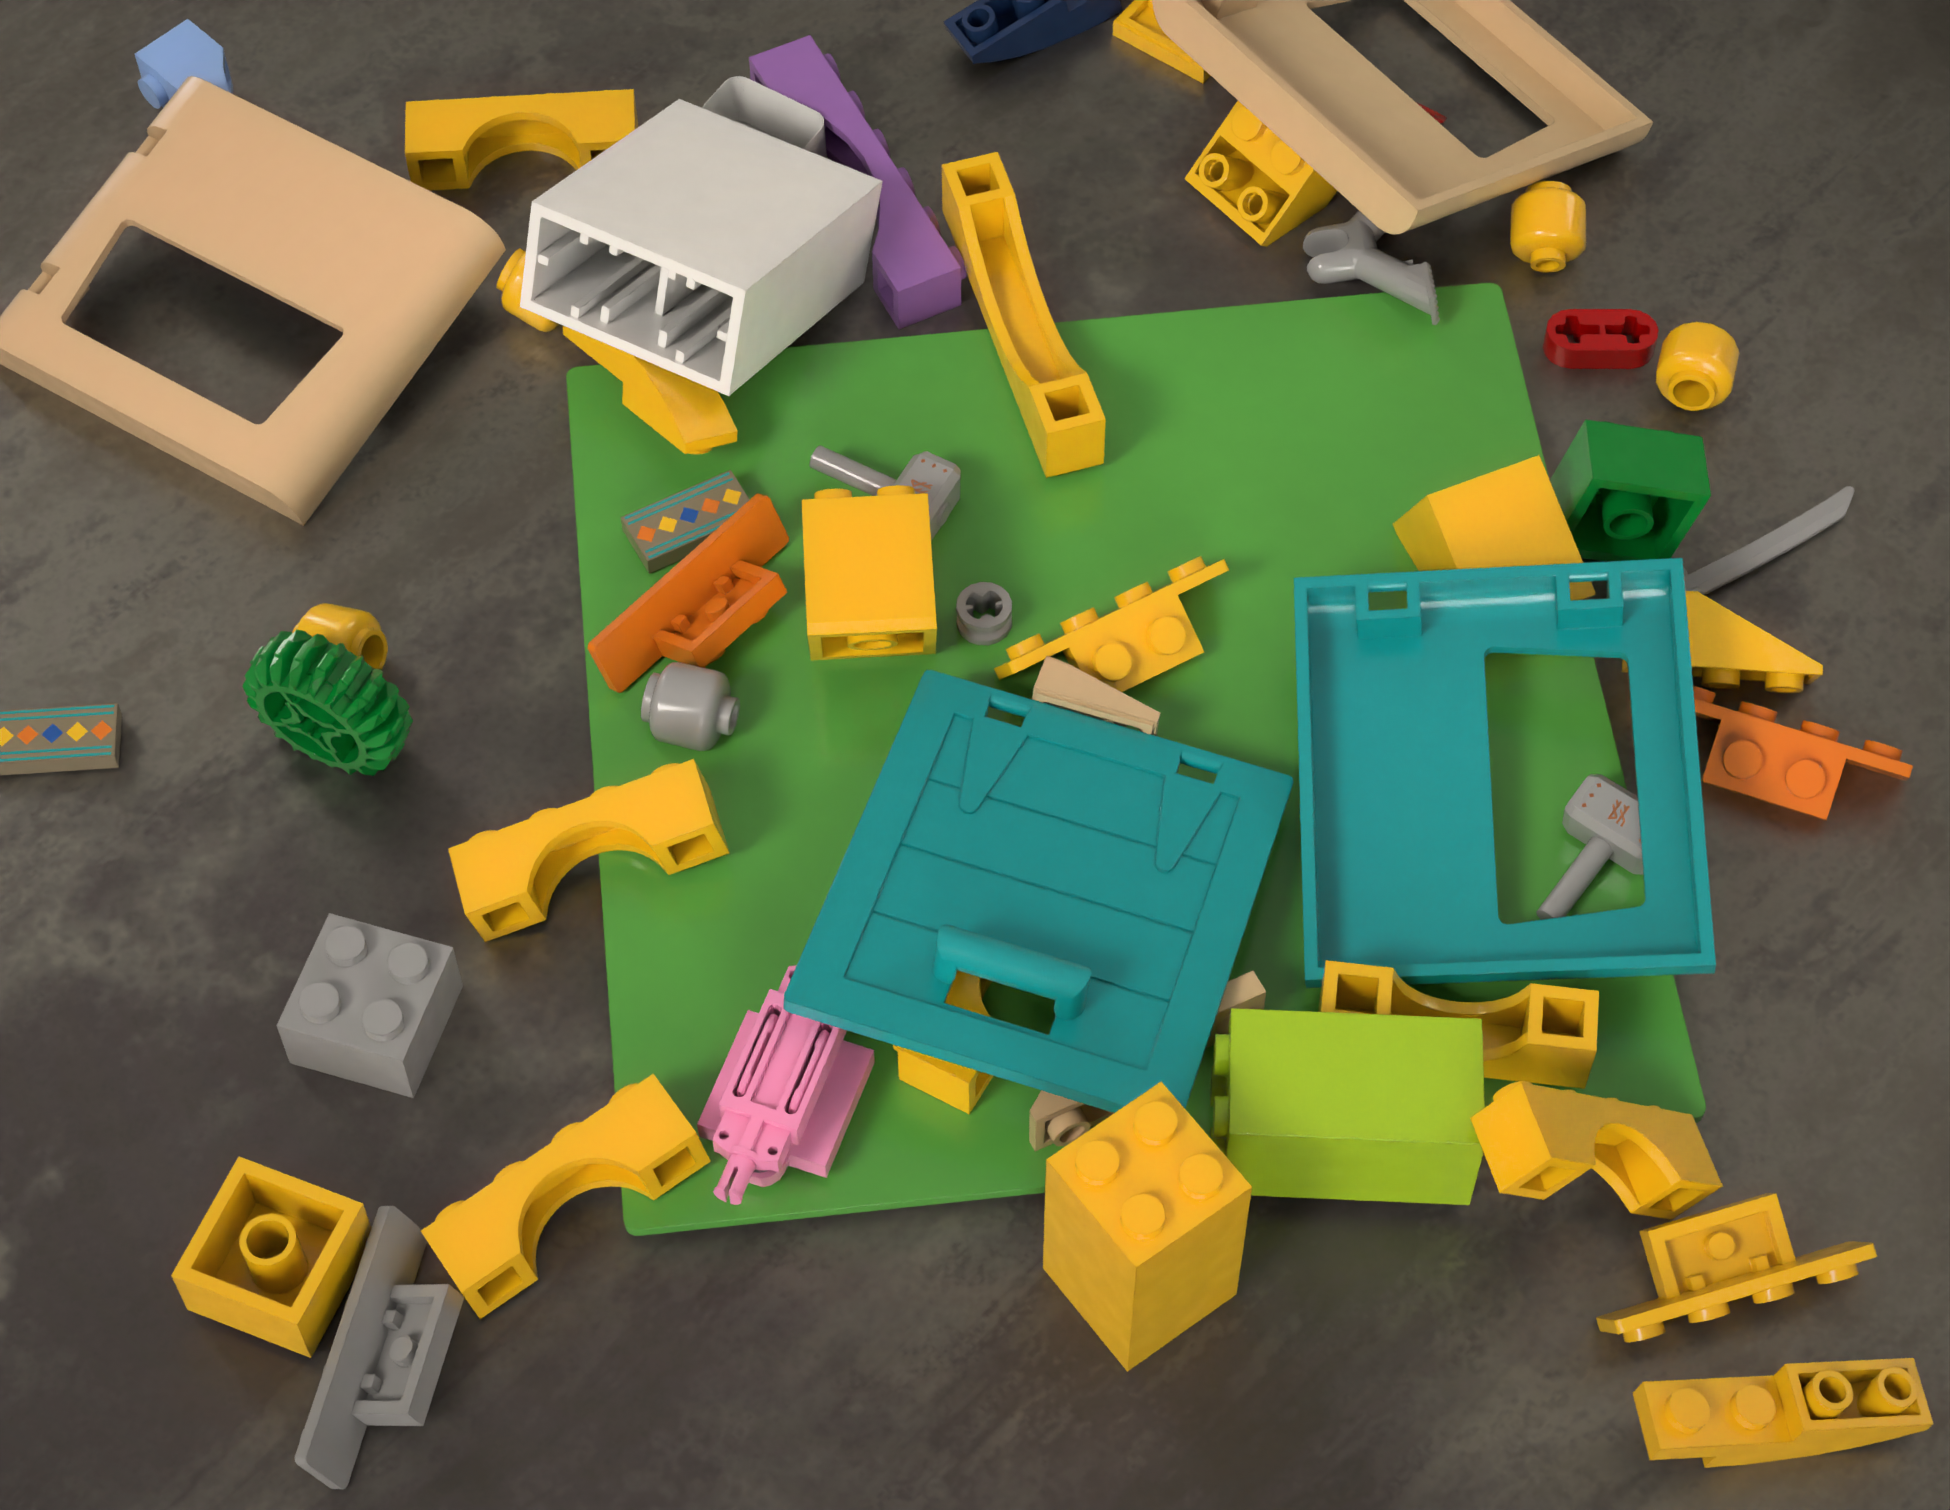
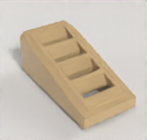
[1032,656,1161,736]

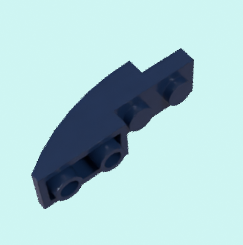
[943,0,1123,64]

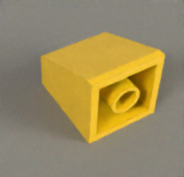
[1393,455,1596,601]
[802,485,937,661]

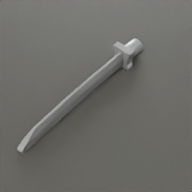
[1683,486,1855,595]

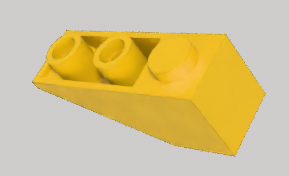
[1622,591,1823,693]

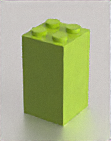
[1210,1008,1485,1205]

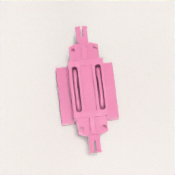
[697,965,875,1205]

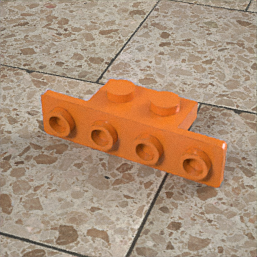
[588,493,789,693]
[1693,685,1913,821]

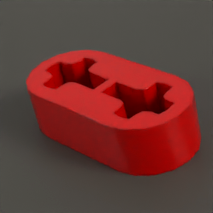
[1543,309,1659,369]

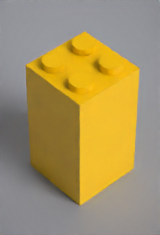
[1043,1081,1252,1372]

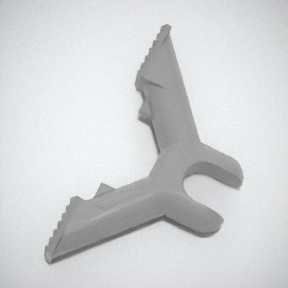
[1303,210,1440,325]

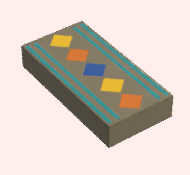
[621,470,750,574]
[0,703,122,775]

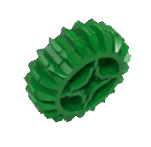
[242,630,413,776]

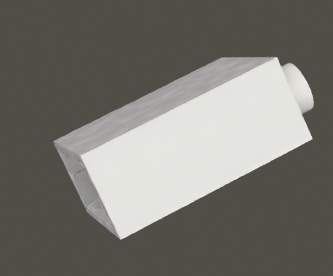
[520,99,883,396]

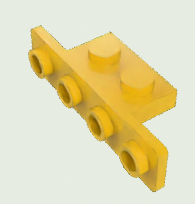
[994,556,1229,692]
[1596,1193,1877,1343]

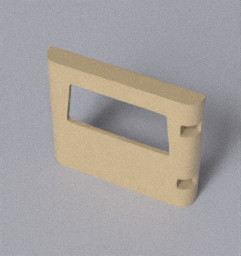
[1152,0,1653,235]
[0,76,506,526]

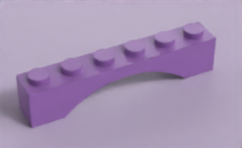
[749,35,967,329]

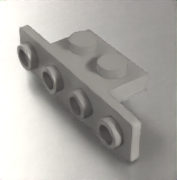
[295,1206,464,1489]

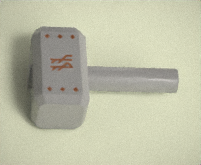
[810,445,961,541]
[1536,774,1643,920]

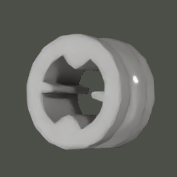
[956,582,1012,645]

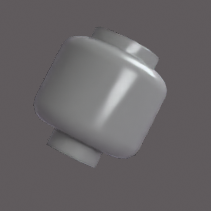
[641,662,740,751]

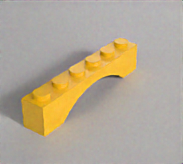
[942,152,1106,478]

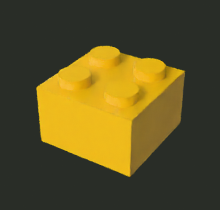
[171,1156,371,1358]

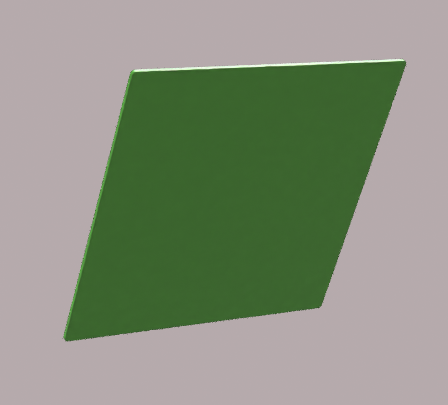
[566,283,1706,1236]

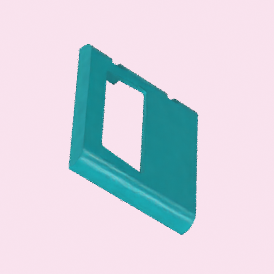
[1294,558,1716,989]

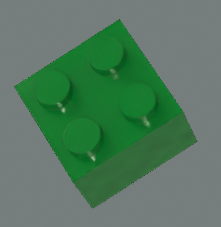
[1550,419,1711,562]

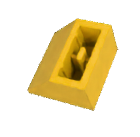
[1184,101,1337,247]

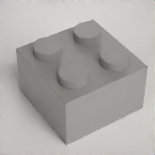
[277,913,463,1098]

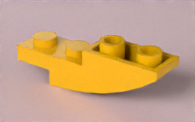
[563,326,738,454]
[1633,1358,1934,1468]

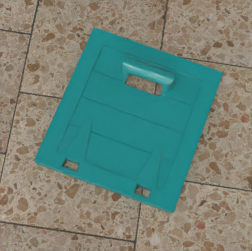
[783,670,1293,1113]

